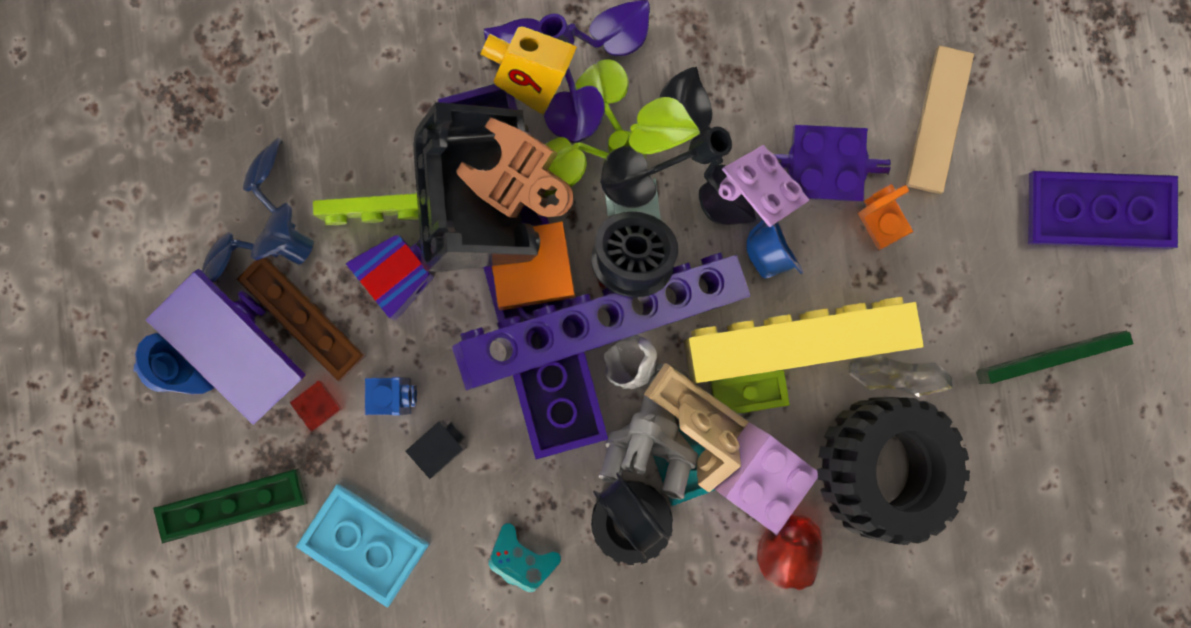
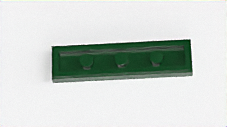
[976,330,1134,384]
[153,468,308,544]

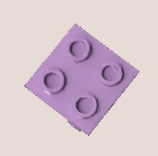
[719,145,810,227]

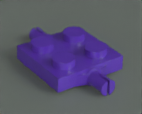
[774,125,891,202]

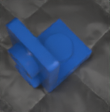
[365,377,417,416]

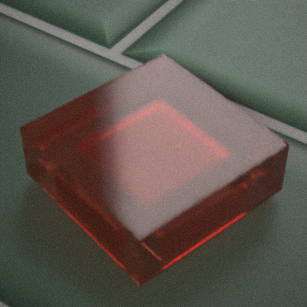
[290,381,343,432]

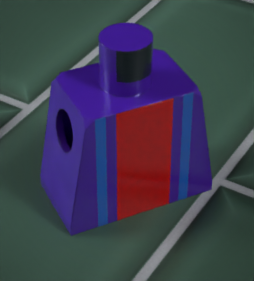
[346,234,434,320]

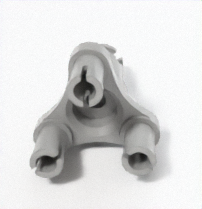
[598,364,699,500]

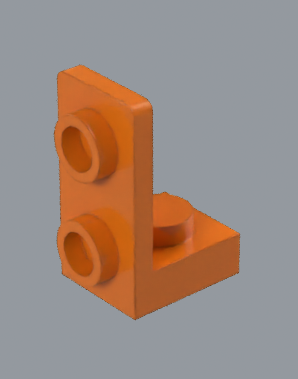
[857,184,913,251]

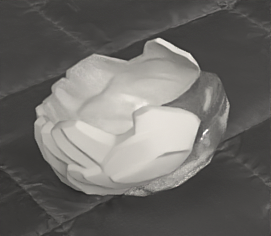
[604,335,657,389]

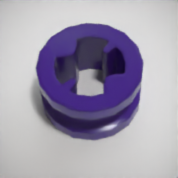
[231,290,266,324]

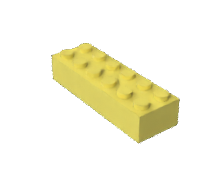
[684,297,924,383]

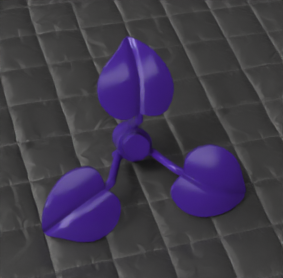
[484,0,650,143]

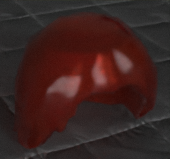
[757,514,823,590]

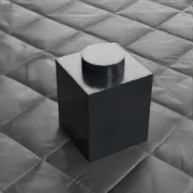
[405,420,467,479]

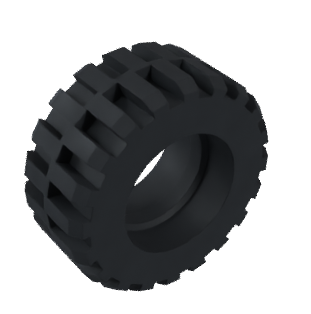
[817,397,970,545]

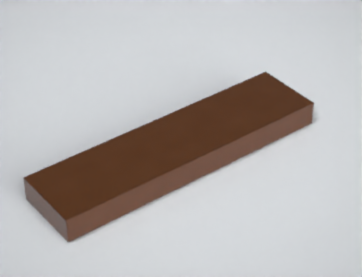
[236,257,366,382]

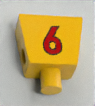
[480,26,577,115]

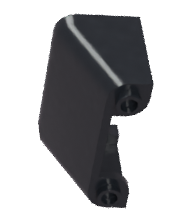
[413,102,540,272]

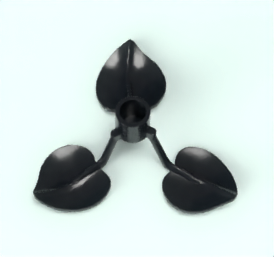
[600,67,756,225]

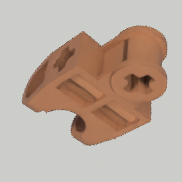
[456,117,574,218]

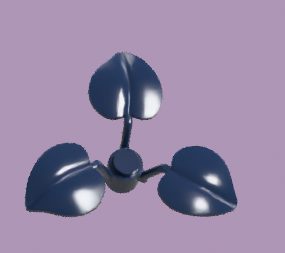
[201,138,314,283]

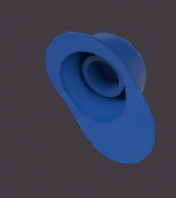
[747,220,803,279]
[133,333,215,394]

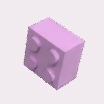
[714,422,818,535]

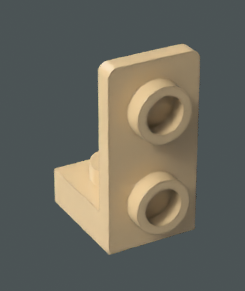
[679,403,741,492]

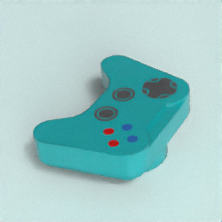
[488,523,561,592]

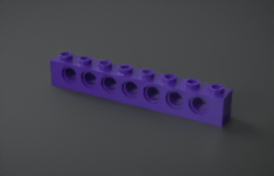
[452,252,751,391]

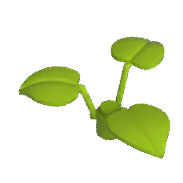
[544,59,700,196]

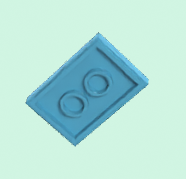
[296,484,430,608]

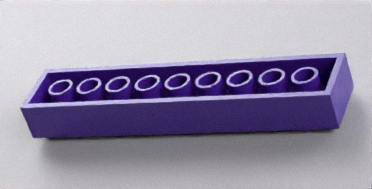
[438,84,608,460]

